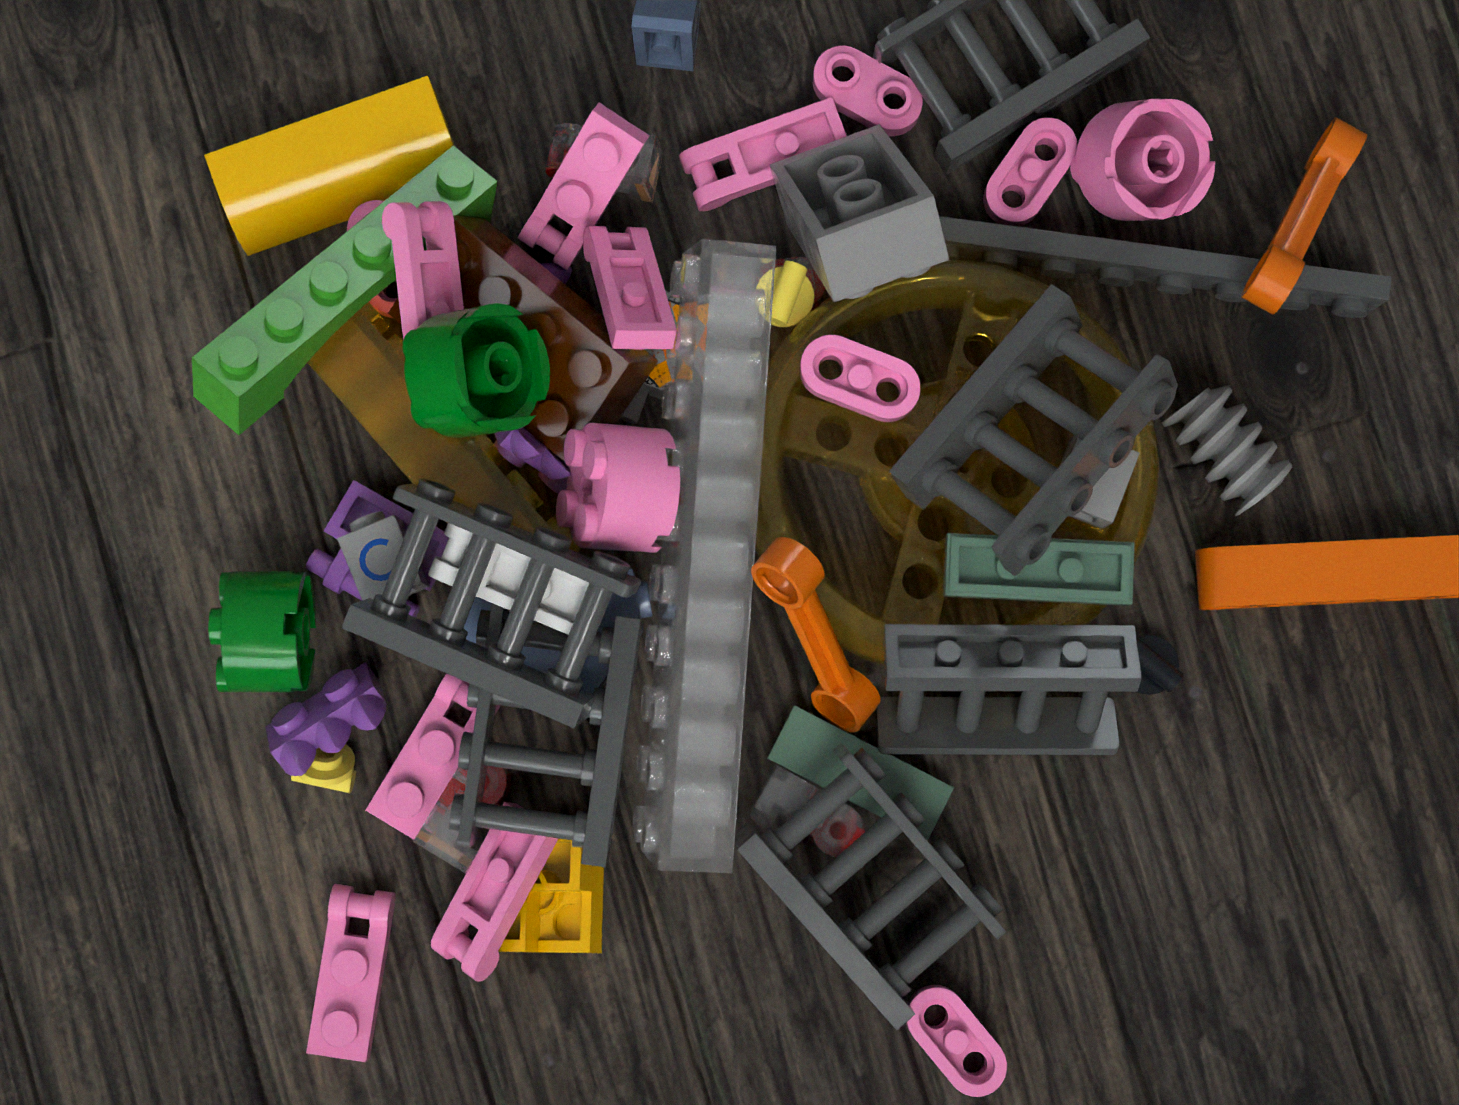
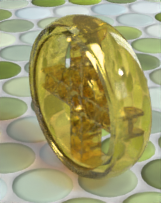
[739,260,1159,666]

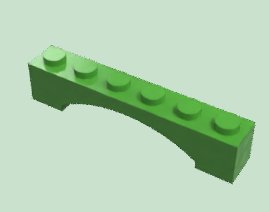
[192,146,497,435]

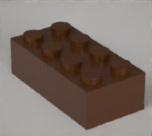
[388,215,658,461]

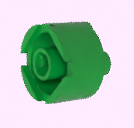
[402,303,550,438]
[208,571,316,692]

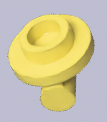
[754,261,814,327]
[291,744,356,793]

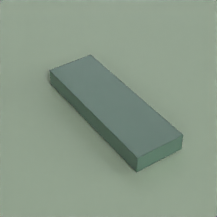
[943,533,1135,606]
[767,705,954,841]

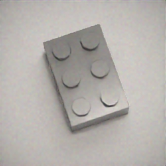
[770,124,949,302]

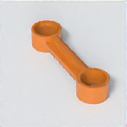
[1241,117,1367,315]
[751,537,881,732]

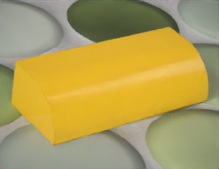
[204,75,455,256]

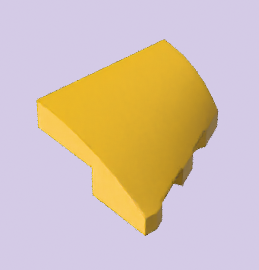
[498,839,604,953]

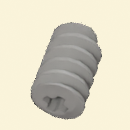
[1162,385,1292,516]

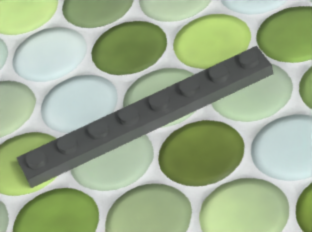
[939,216,1392,318]

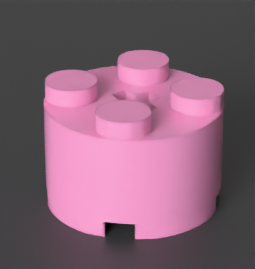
[1070,98,1215,221]
[556,423,680,553]

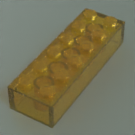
[307,302,582,552]

